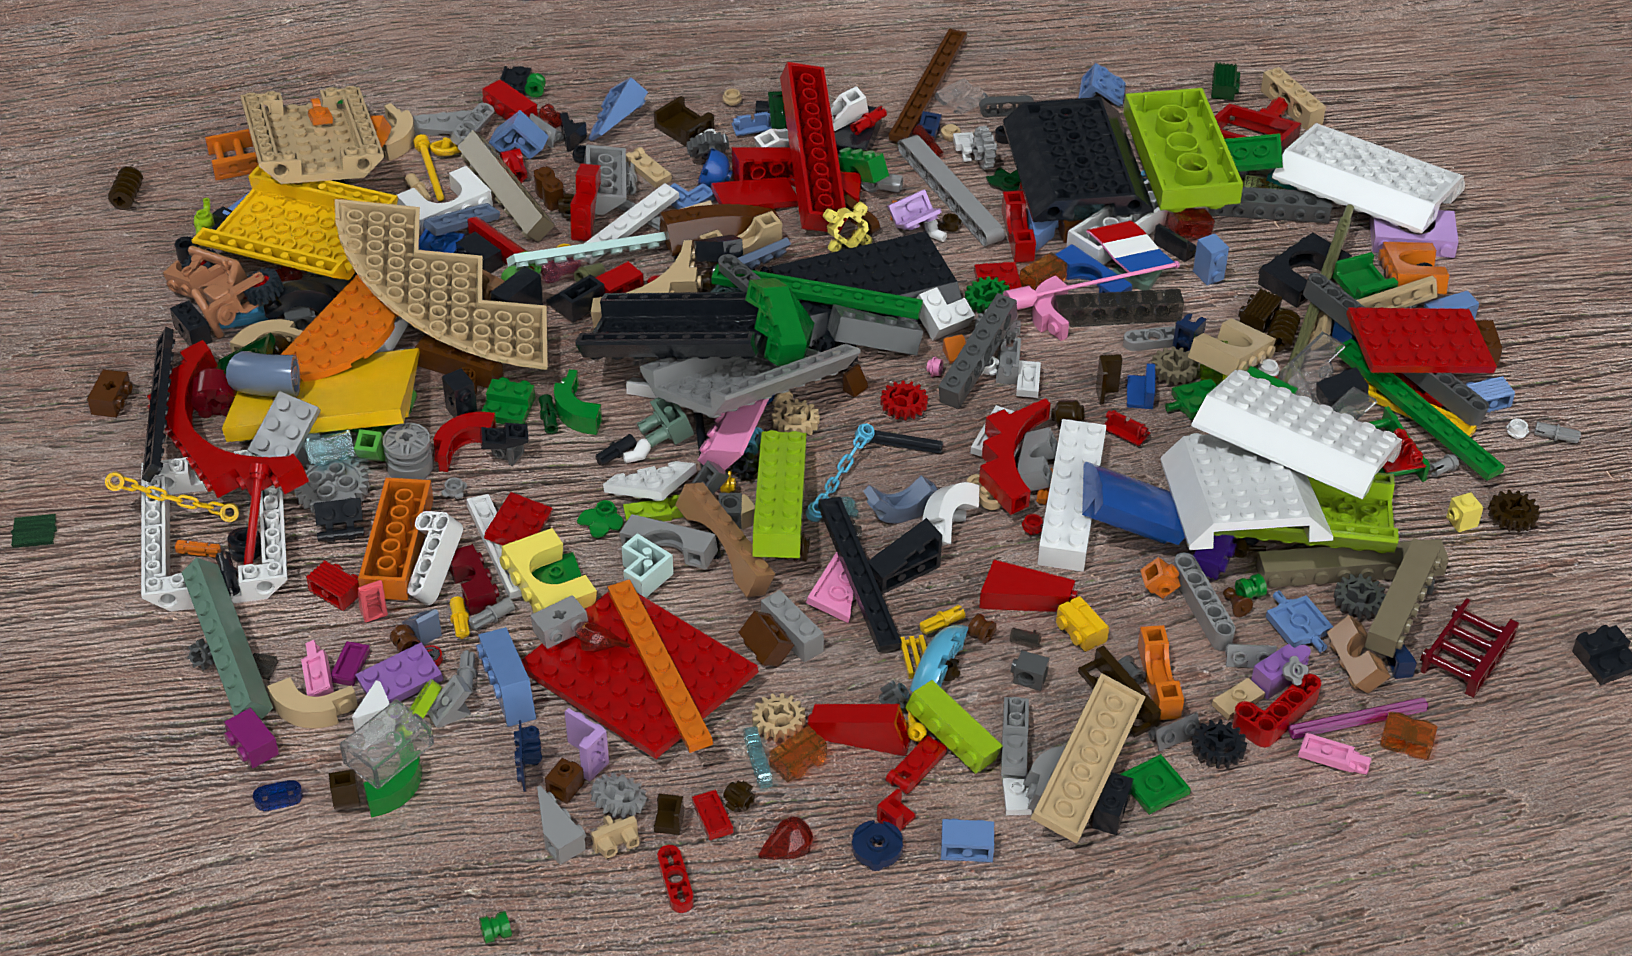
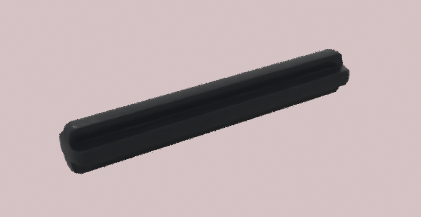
[864,430,943,454]

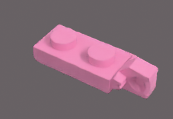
[301,640,334,697]
[1298,733,1371,775]

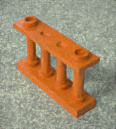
[205,129,258,181]

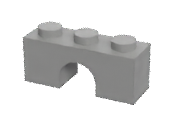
[1017,427,1058,491]
[761,590,824,663]

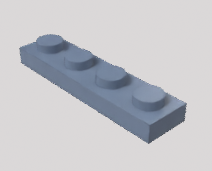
[423,203,500,236]
[731,238,791,270]

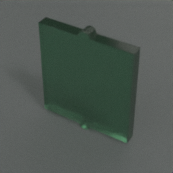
[11,514,57,548]

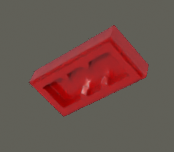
[692,789,734,841]

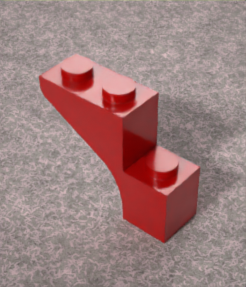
[570,163,601,241]

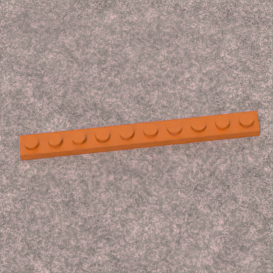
[607,579,713,753]

